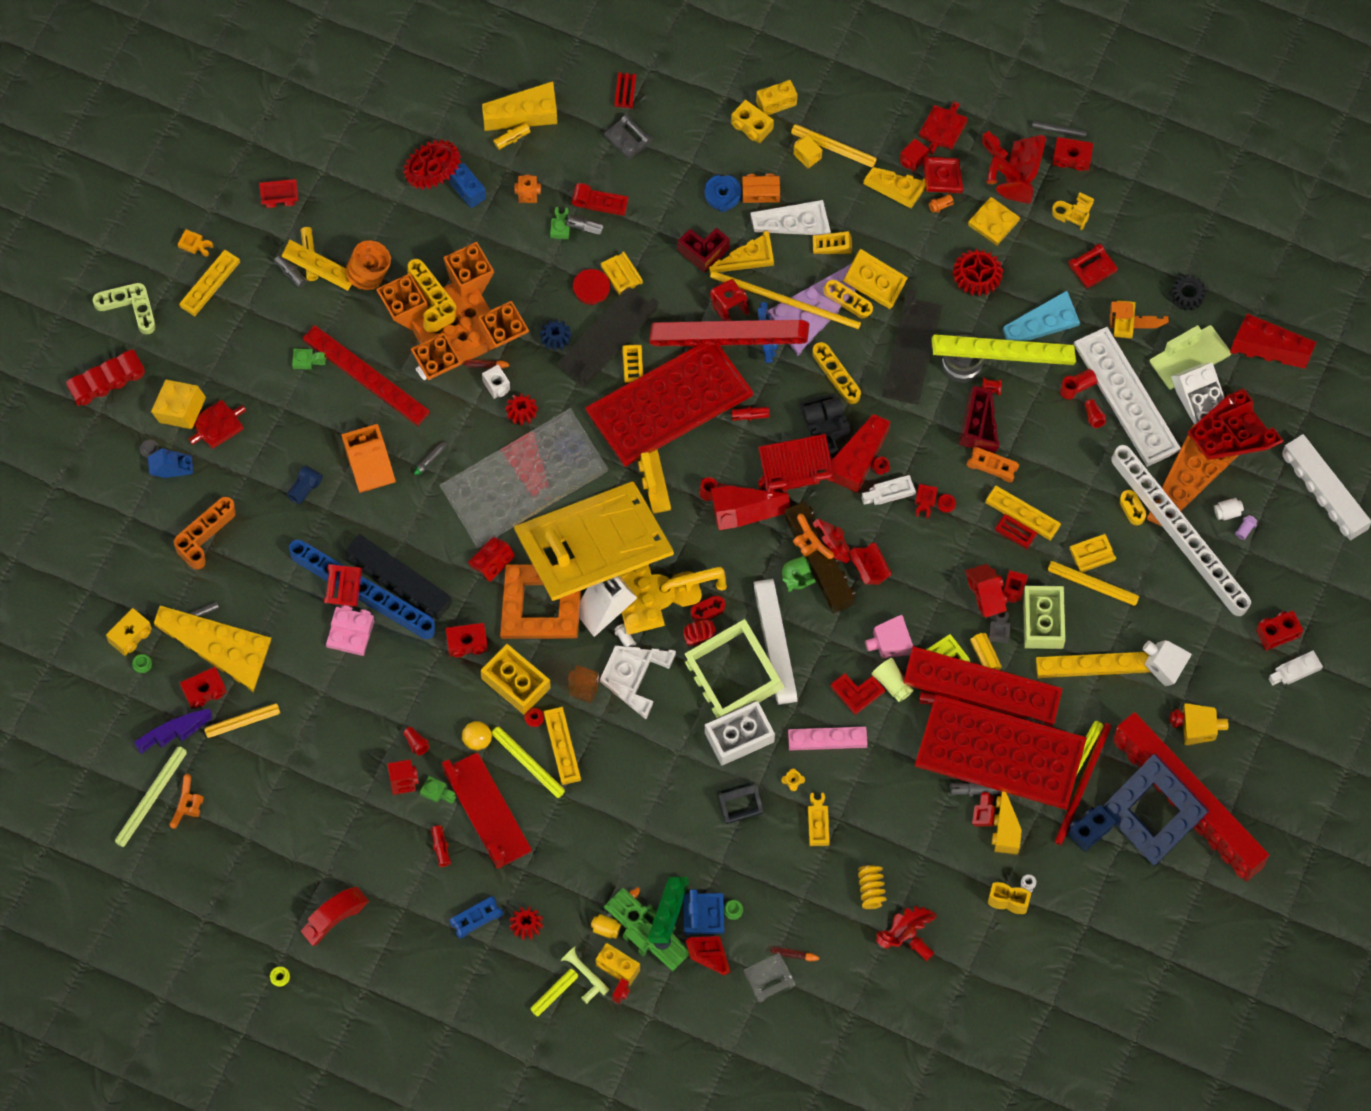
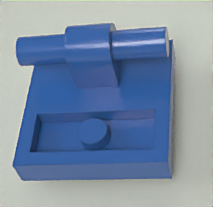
[683,890,724,935]

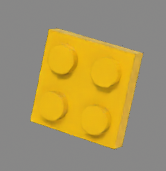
[968,197,1020,246]

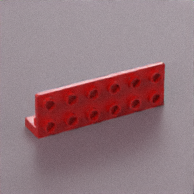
[442,753,532,869]

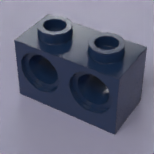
[1069,805,1116,852]

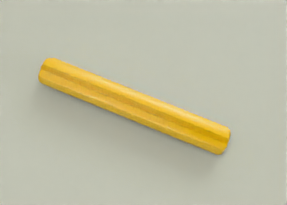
[204,703,280,738]

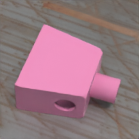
[865,615,913,658]

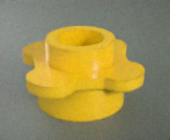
[781,768,805,791]

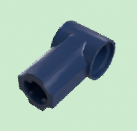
[287,465,323,504]

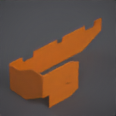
[1109,302,1169,328]

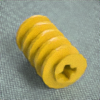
[858,865,887,909]

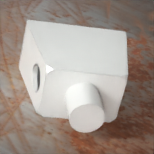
[1143,640,1192,686]

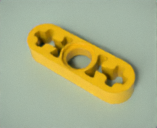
[823,280,873,318]

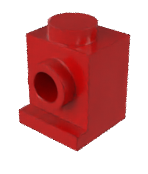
[1003,570,1028,603]

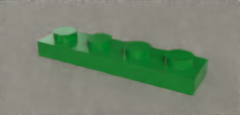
[648,877,689,943]

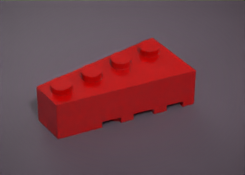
[824,414,891,493]

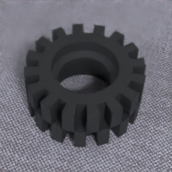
[1171,274,1206,311]

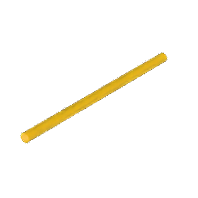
[710,271,861,330]

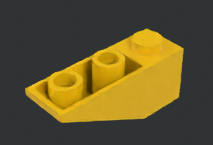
[992,792,1022,855]

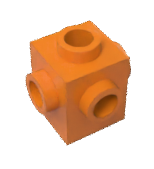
[515,175,541,203]

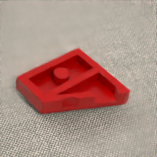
[813,519,852,563]
[685,936,731,975]

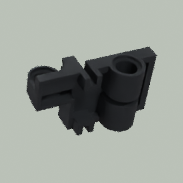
[799,393,850,459]

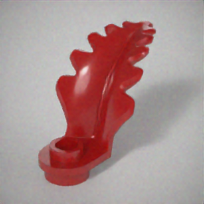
[876,906,937,949]

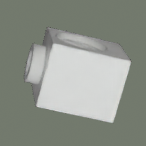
[482,365,510,399]

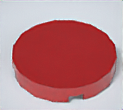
[573,269,610,305]

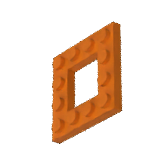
[500,564,581,639]

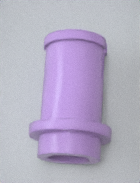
[1235,515,1257,540]

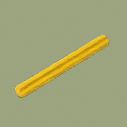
[791,124,877,167]
[1048,561,1139,606]

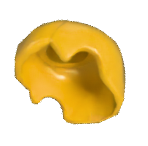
[461,721,492,751]

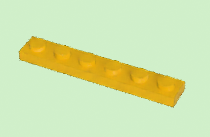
[1036,652,1151,678]

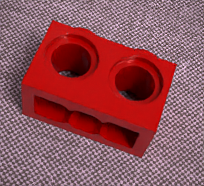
[1256,610,1303,651]
[387,759,419,795]

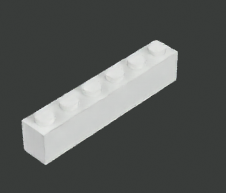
[1282,434,1371,540]

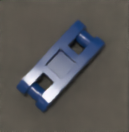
[449,896,504,939]

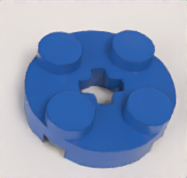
[705,175,741,212]

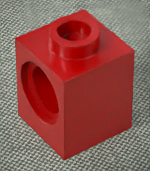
[900,138,929,172]

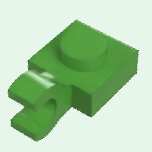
[292,349,326,369]
[420,776,456,804]

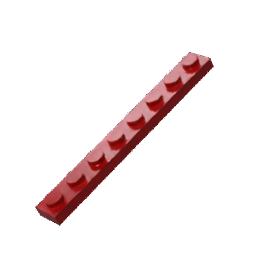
[303,325,430,427]

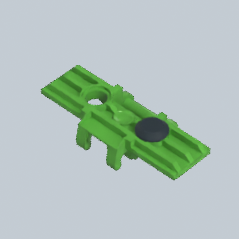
[604,888,690,972]

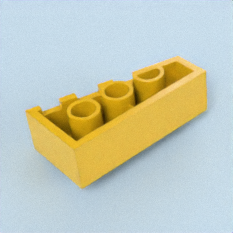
[482,81,557,131]

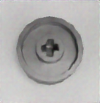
[942,334,984,383]

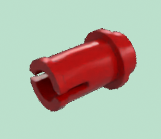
[909,936,935,962]

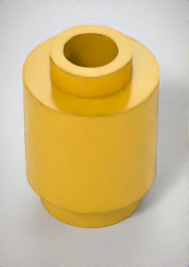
[591,914,622,939]

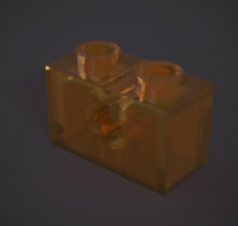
[567,665,599,704]

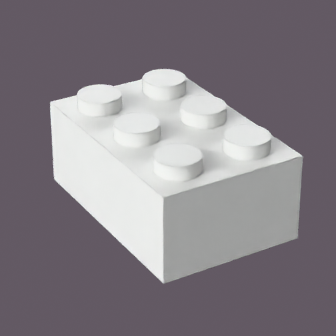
[705,701,775,766]

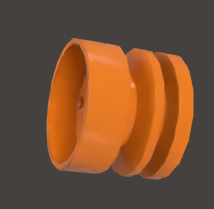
[345,240,391,290]

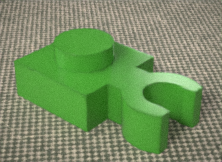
[550,207,570,239]

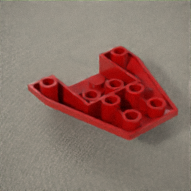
[1188,388,1283,460]

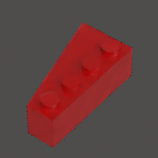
[1230,313,1317,369]

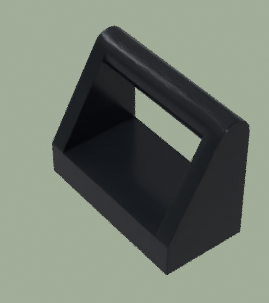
[716,781,764,824]

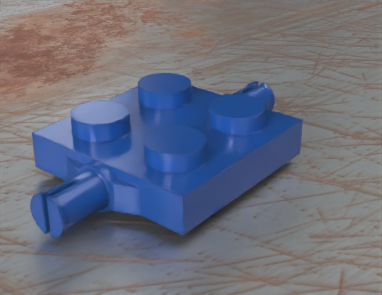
[758,302,778,363]

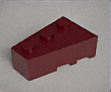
[958,386,1000,454]

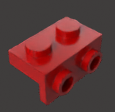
[259,179,299,208]
[468,536,515,582]
[849,543,892,585]

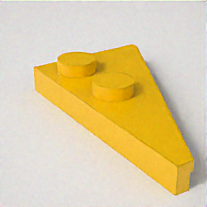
[709,231,774,273]

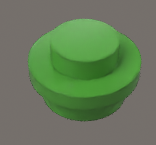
[132,654,152,673]
[724,900,743,920]

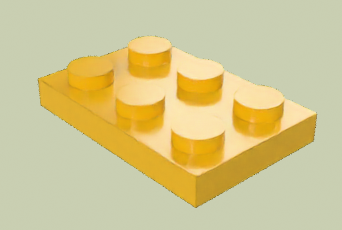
[843,249,908,309]

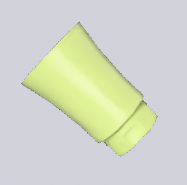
[871,658,913,702]

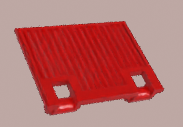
[758,434,835,493]

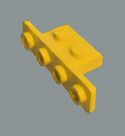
[638,450,671,514]

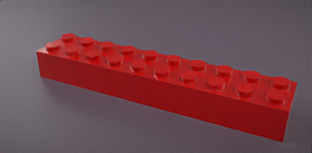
[1113,712,1269,882]

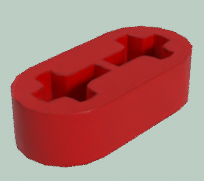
[691,596,725,622]

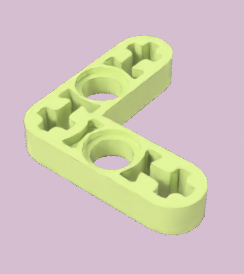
[93,283,155,334]

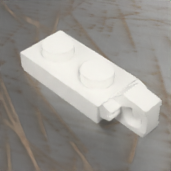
[861,475,916,505]
[1269,651,1323,686]

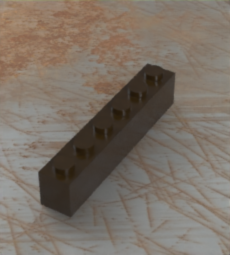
[784,501,856,614]

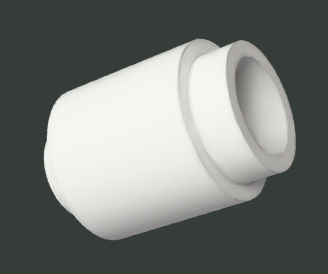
[1214,498,1244,521]

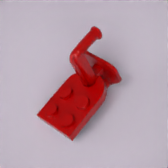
[986,135,1046,204]

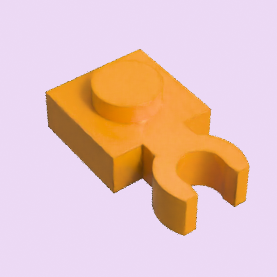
[178,229,213,256]

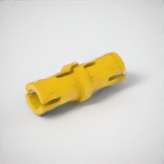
[493,123,531,150]

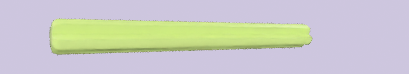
[115,746,187,847]

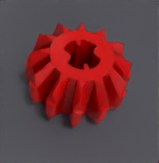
[505,393,538,425]
[684,620,716,647]
[510,906,543,940]

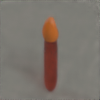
[463,360,509,369]
[771,948,819,961]

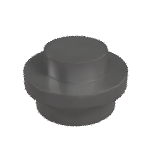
[140,440,159,458]

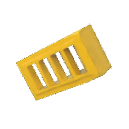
[813,231,852,254]
[622,345,643,383]

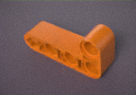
[174,497,236,570]

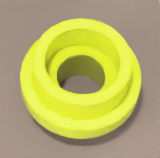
[270,967,290,987]

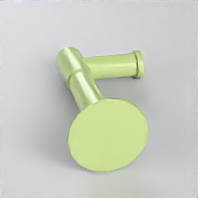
[561,946,610,1004]

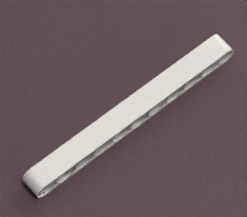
[1112,445,1251,616]

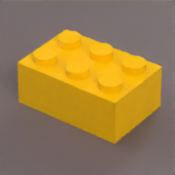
[480,644,551,715]

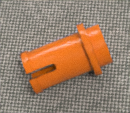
[929,194,954,213]

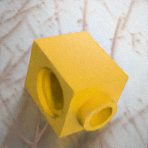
[793,135,822,169]

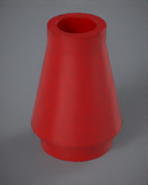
[1085,399,1106,428]
[403,727,429,756]

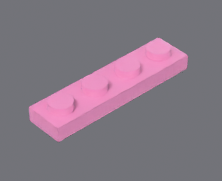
[788,727,867,751]

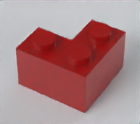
[965,563,1007,618]

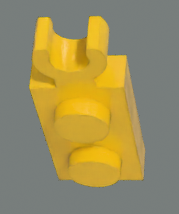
[808,793,830,846]

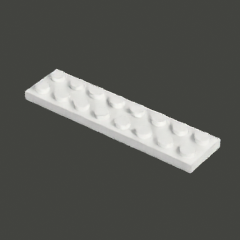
[1074,327,1181,467]

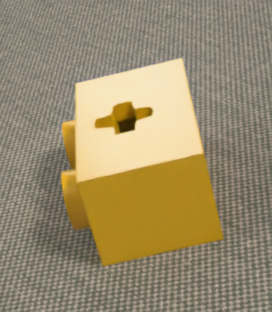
[106,608,152,656]

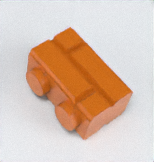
[742,174,780,203]

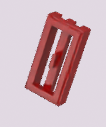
[615,72,636,109]
[995,514,1037,550]

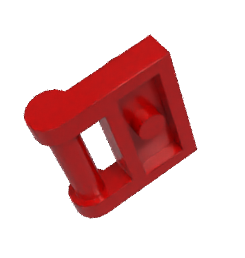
[1068,243,1118,289]
[323,564,362,607]

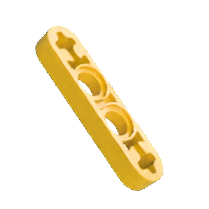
[812,342,861,404]

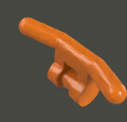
[793,514,834,559]
[170,774,204,829]

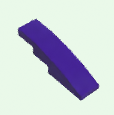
[134,709,213,754]

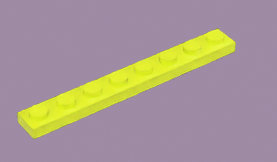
[931,335,1076,365]

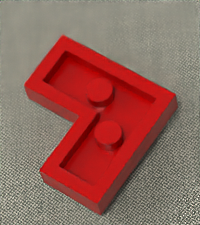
[830,673,885,715]

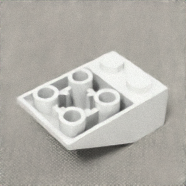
[1171,363,1224,425]
[579,575,637,637]

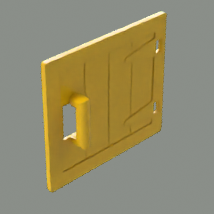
[514,482,674,601]

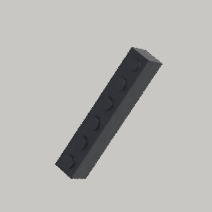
[345,534,452,621]

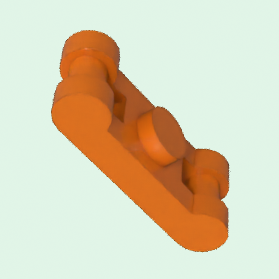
[967,447,1019,483]

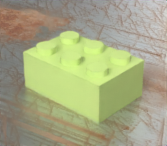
[1023,586,1065,649]

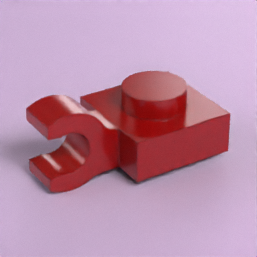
[972,792,996,827]

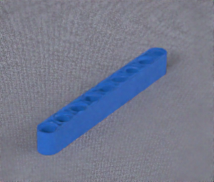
[289,540,436,639]

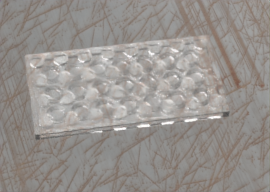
[440,408,609,548]

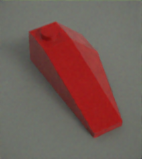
[710,485,790,530]

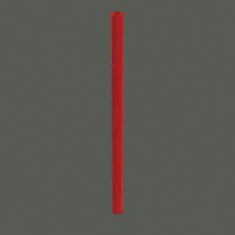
[1054,723,1112,845]

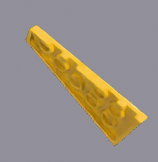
[154,606,271,693]

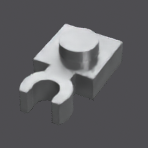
[989,612,1010,644]

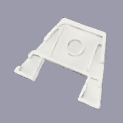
[600,646,676,719]

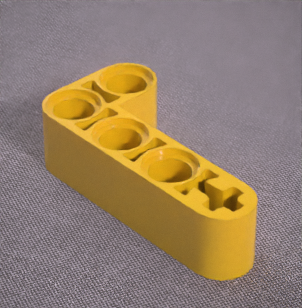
[407,259,456,333]

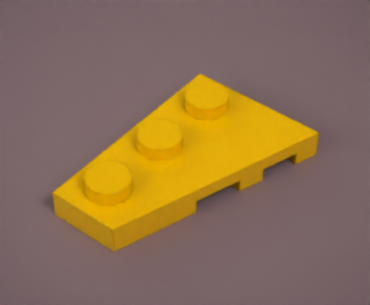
[863,167,926,209]

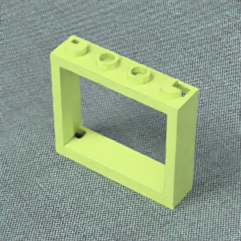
[685,619,785,718]

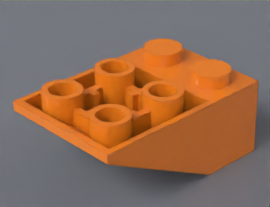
[341,424,396,493]

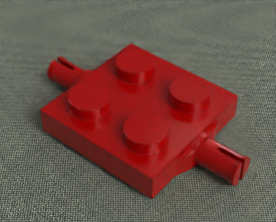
[919,101,968,155]
[188,400,246,449]

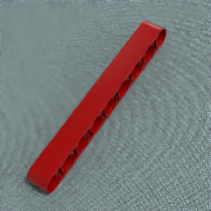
[649,320,810,346]

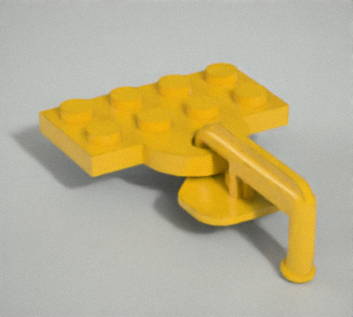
[620,564,727,635]

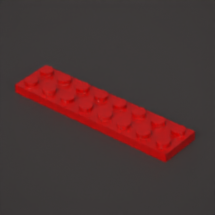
[903,646,1063,726]

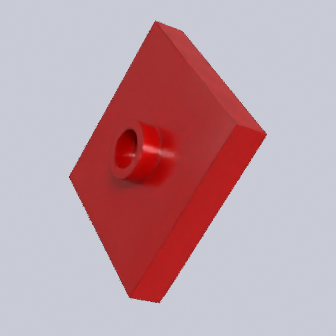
[923,157,963,194]

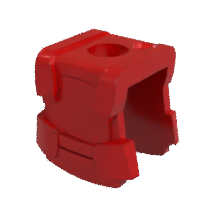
[710,279,749,321]

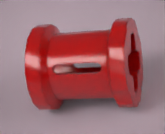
[982,377,1002,396]

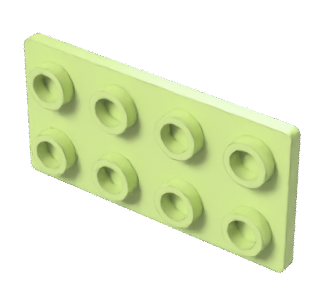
[1150,325,1231,390]

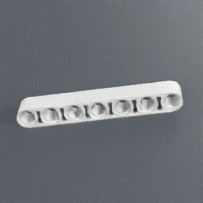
[754,578,797,705]

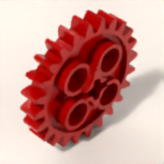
[403,139,461,190]

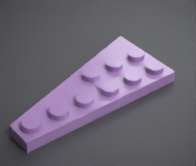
[768,264,858,356]

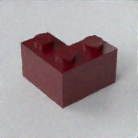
[677,228,730,273]

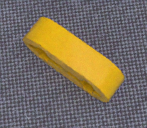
[1120,490,1146,525]

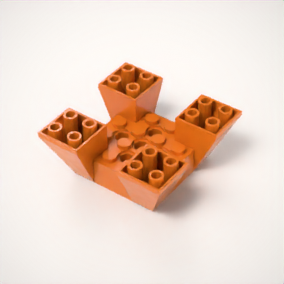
[376,242,529,380]

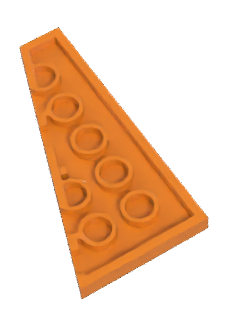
[1147,424,1239,527]

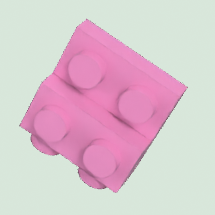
[326,605,374,656]

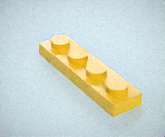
[281,239,352,291]
[179,250,240,317]
[985,486,1061,541]
[544,707,581,785]

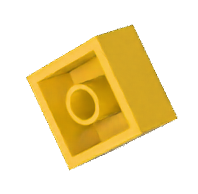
[151,380,206,429]

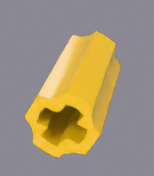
[970,633,1002,670]

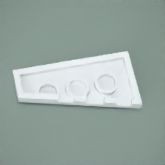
[751,200,831,235]

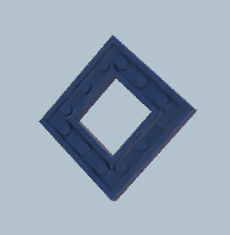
[1102,754,1210,866]

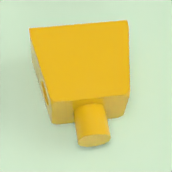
[1182,704,1228,745]

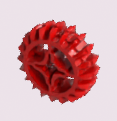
[953,248,1003,297]

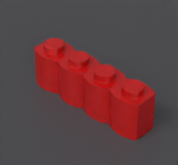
[66,349,145,406]

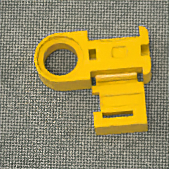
[1052,192,1094,230]

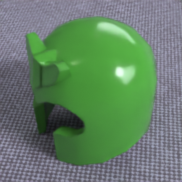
[782,556,816,592]

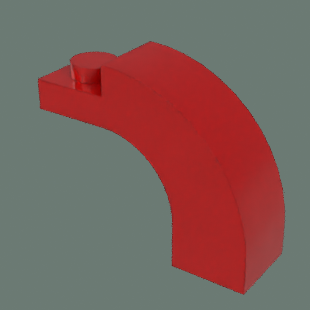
[301,886,369,946]

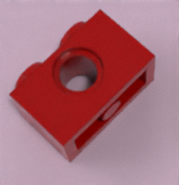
[1052,137,1093,171]
[446,623,488,658]
[180,667,227,709]

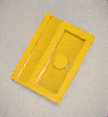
[601,252,643,295]
[1069,534,1116,573]

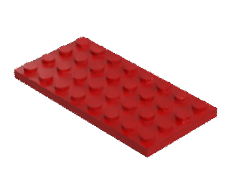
[585,345,753,467]
[915,695,1087,810]

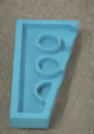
[1003,291,1080,341]

